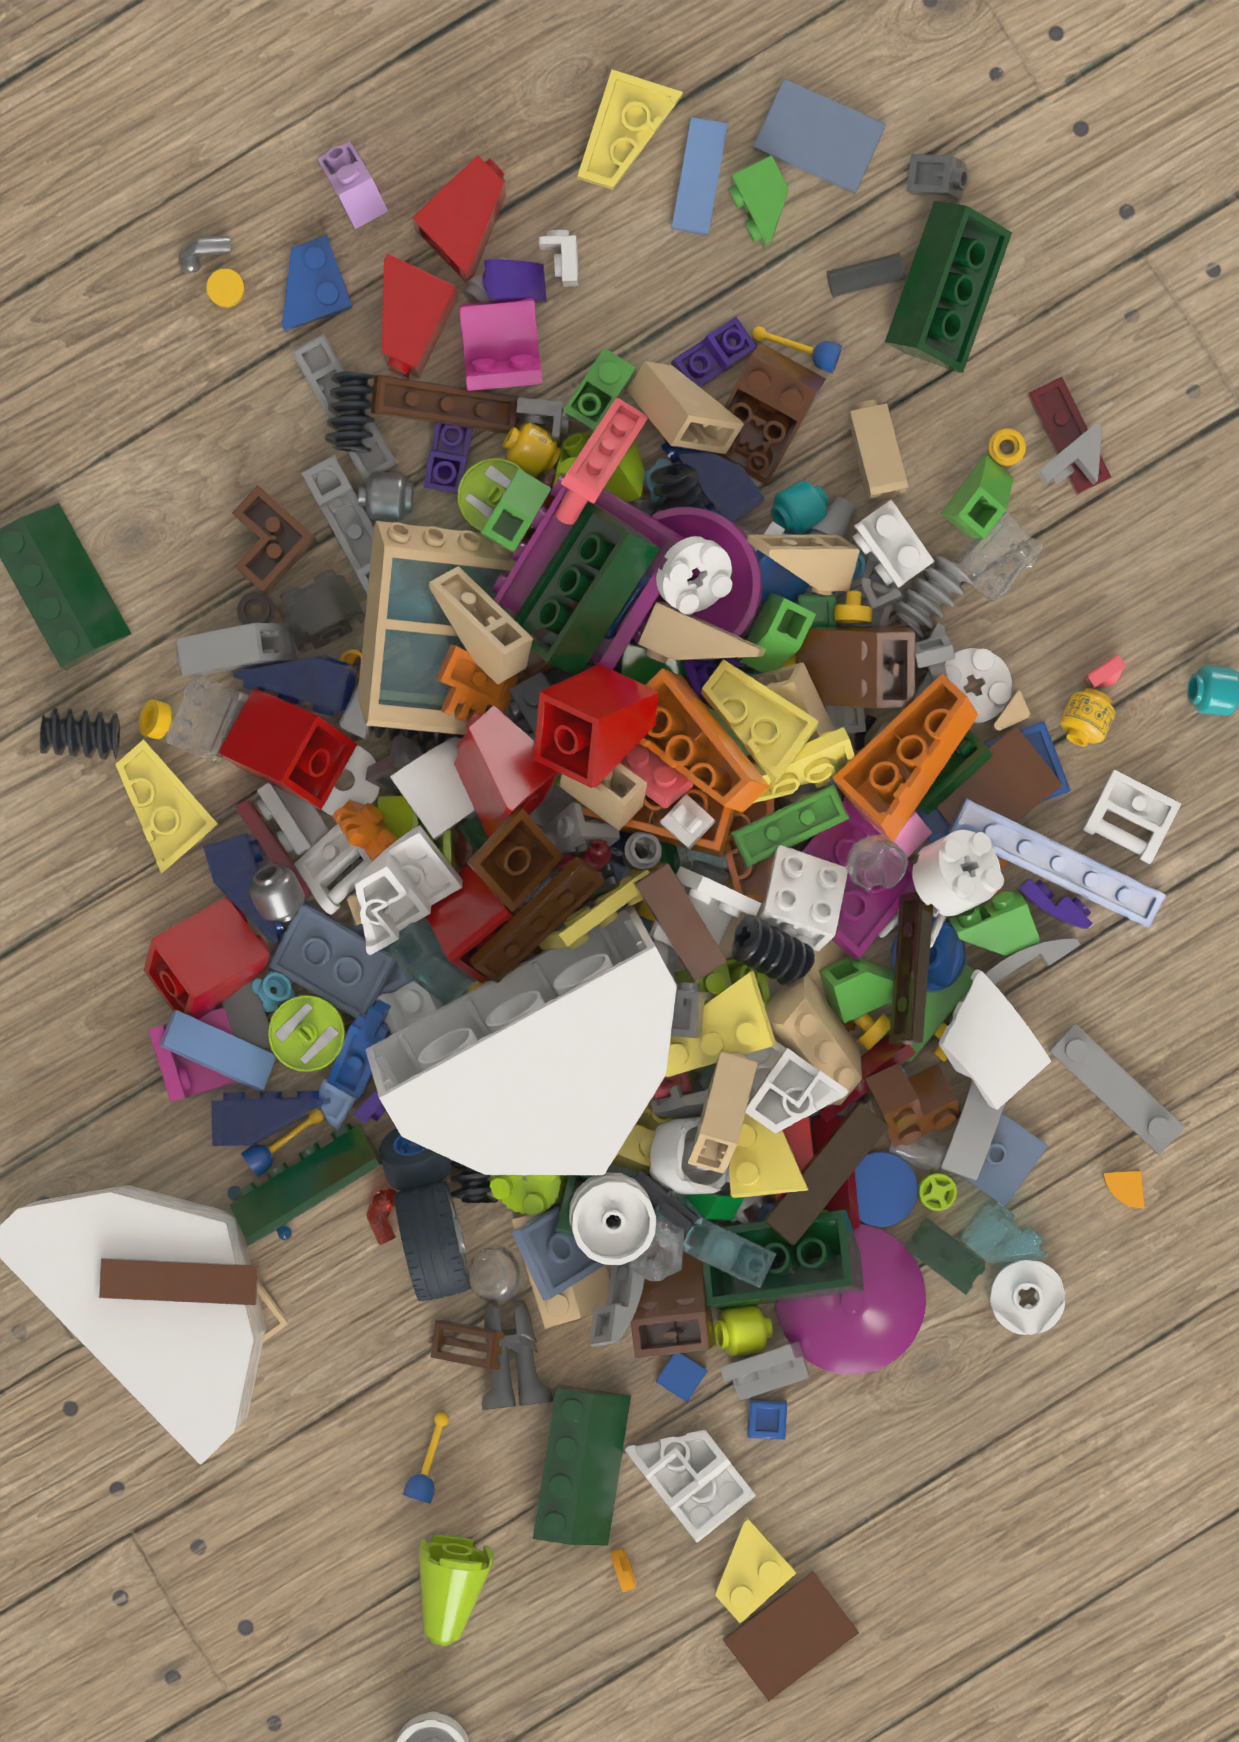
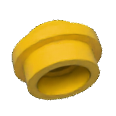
[988,428,1026,466]

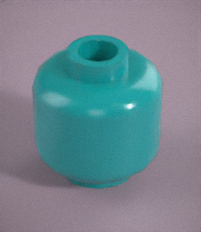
[771,480,829,535]
[1187,665,1239,716]

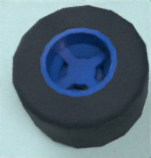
[379,1128,452,1191]

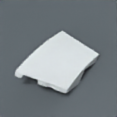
[390,736,476,839]
[355,825,463,956]
[939,969,1051,1110]
[744,1040,849,1134]
[625,1430,756,1543]

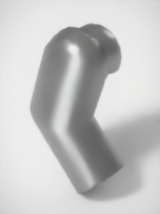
[178,235,231,273]

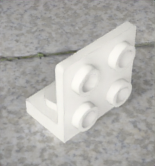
[756,845,848,952]
[649,866,762,947]

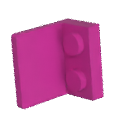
[459,298,542,391]
[148,1008,238,1102]

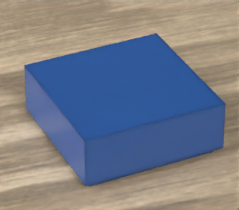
[656,1353,708,1402]
[747,1399,787,1440]

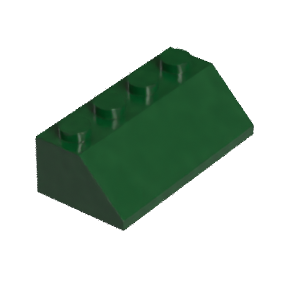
[885,201,1012,373]
[514,501,660,675]
[0,503,132,671]
[230,1122,382,1245]
[699,1210,864,1310]
[533,1384,631,1546]

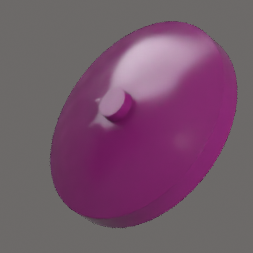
[633,507,763,660]
[775,1223,926,1374]

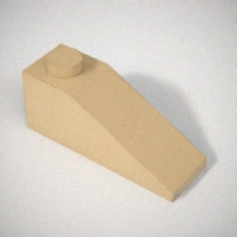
[747,535,860,595]
[429,566,533,684]
[638,602,766,663]

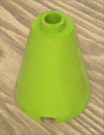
[418,1535,494,1646]

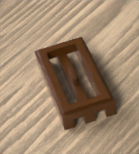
[431,1320,504,1369]

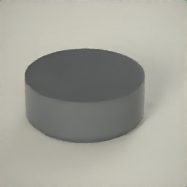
[690,860,729,886]

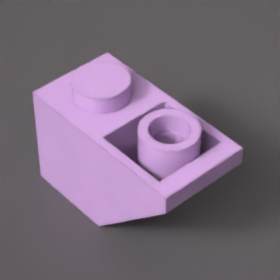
[317,141,389,229]

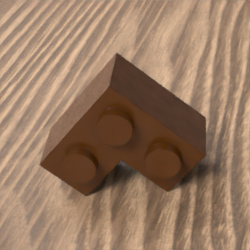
[232,485,316,595]
[865,1063,960,1148]

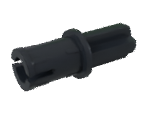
[633,1169,698,1233]

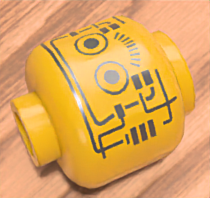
[502,422,561,478]
[1060,688,1116,747]

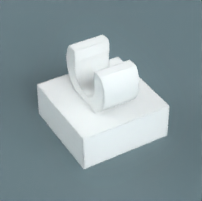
[660,794,715,850]

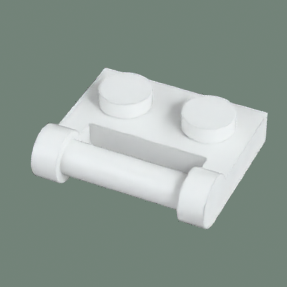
[1083,770,1181,864]
[294,824,372,915]

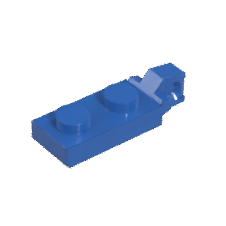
[327,999,391,1101]

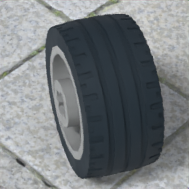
[394,1181,471,1301]

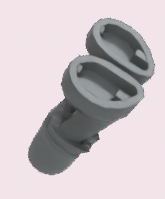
[481,1300,553,1410]

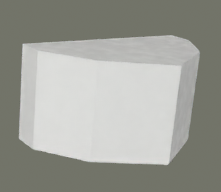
[365,905,677,1175]
[0,1185,266,1465]

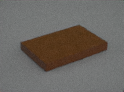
[936,726,1063,826]
[723,1571,859,1701]

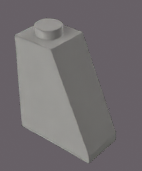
[176,623,297,676]

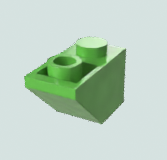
[728,155,789,248]
[563,348,636,431]
[940,455,1014,539]
[480,469,551,554]
[737,592,816,673]
[948,889,1041,956]
[819,956,894,1023]

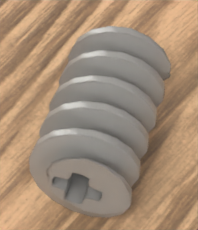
[892,555,973,640]

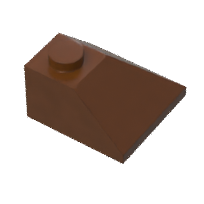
[467,807,564,912]

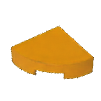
[1103,1170,1145,1208]
[610,1548,636,1592]

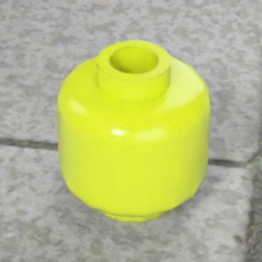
[714,1306,773,1357]

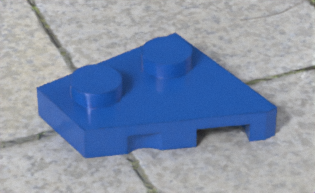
[282,235,353,332]

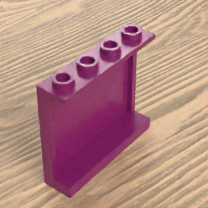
[491,474,686,670]

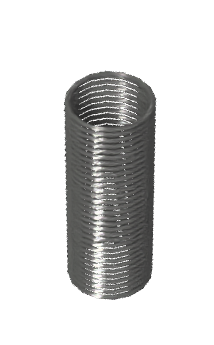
[826,252,906,298]

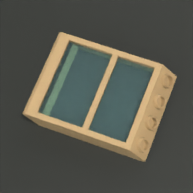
[358,521,518,735]

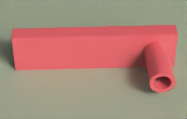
[555,397,648,525]

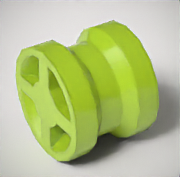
[918,1172,957,1211]

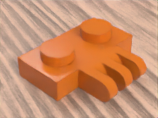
[435,645,519,722]
[333,799,398,862]

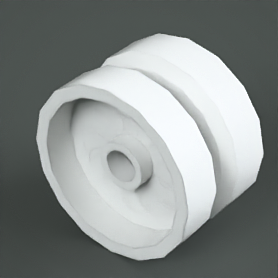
[569,1172,656,1265]

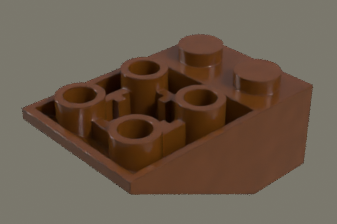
[706,342,826,485]
[796,626,915,708]
[631,1233,716,1358]

